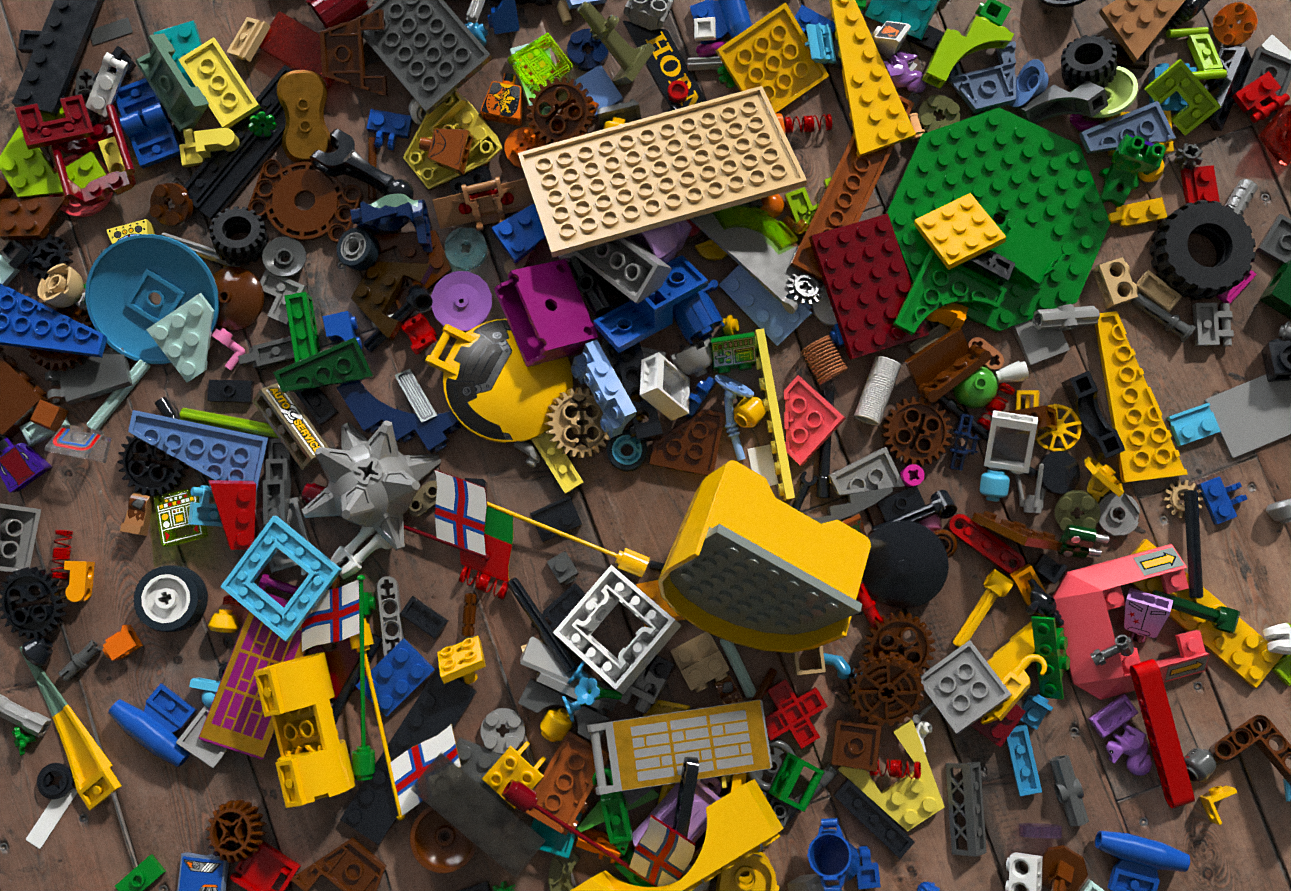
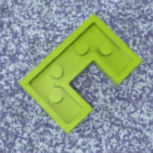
[1144,59,1221,136]
[784,177,832,235]

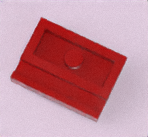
[1180,165,1220,204]

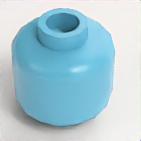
[979,469,1010,502]

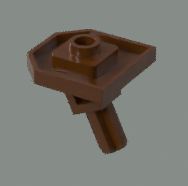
[1042,845,1088,891]

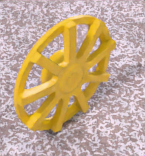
[1035,404,1082,452]

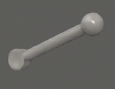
[912,701,935,723]

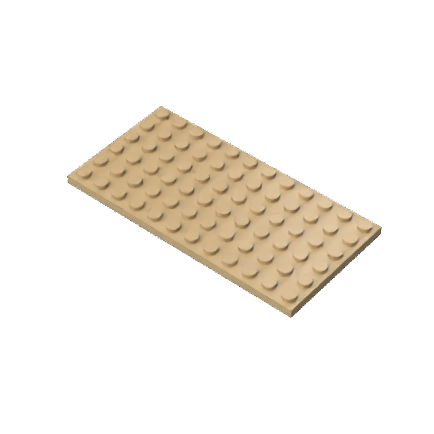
[518,86,807,258]

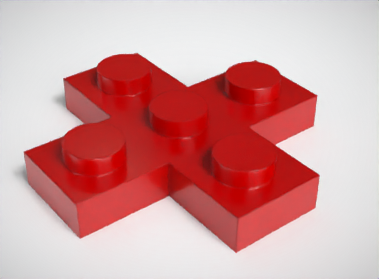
[765,679,828,749]

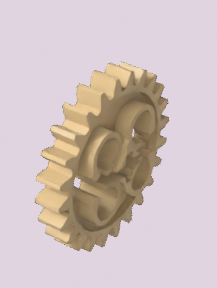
[544,387,611,458]

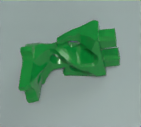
[1098,134,1166,207]

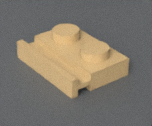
[227,17,271,62]

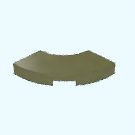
[548,847,580,891]

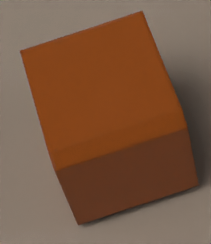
[30,399,69,432]

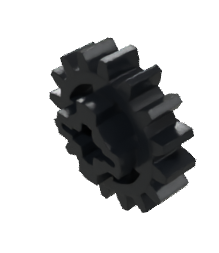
[23,234,73,280]

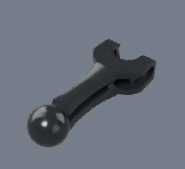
[310,129,414,199]

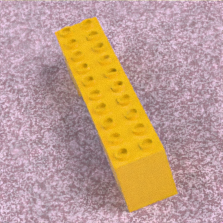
[570,779,784,891]

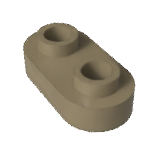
[407,481,437,517]

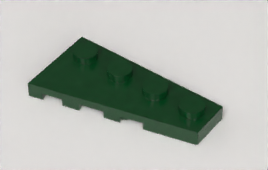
[273,337,374,394]

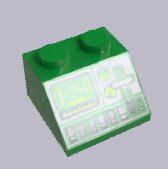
[710,332,756,374]

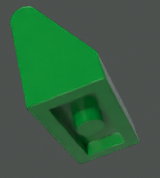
[768,752,825,812]

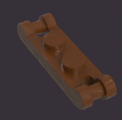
[917,345,991,402]

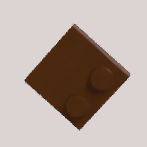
[831,720,882,772]

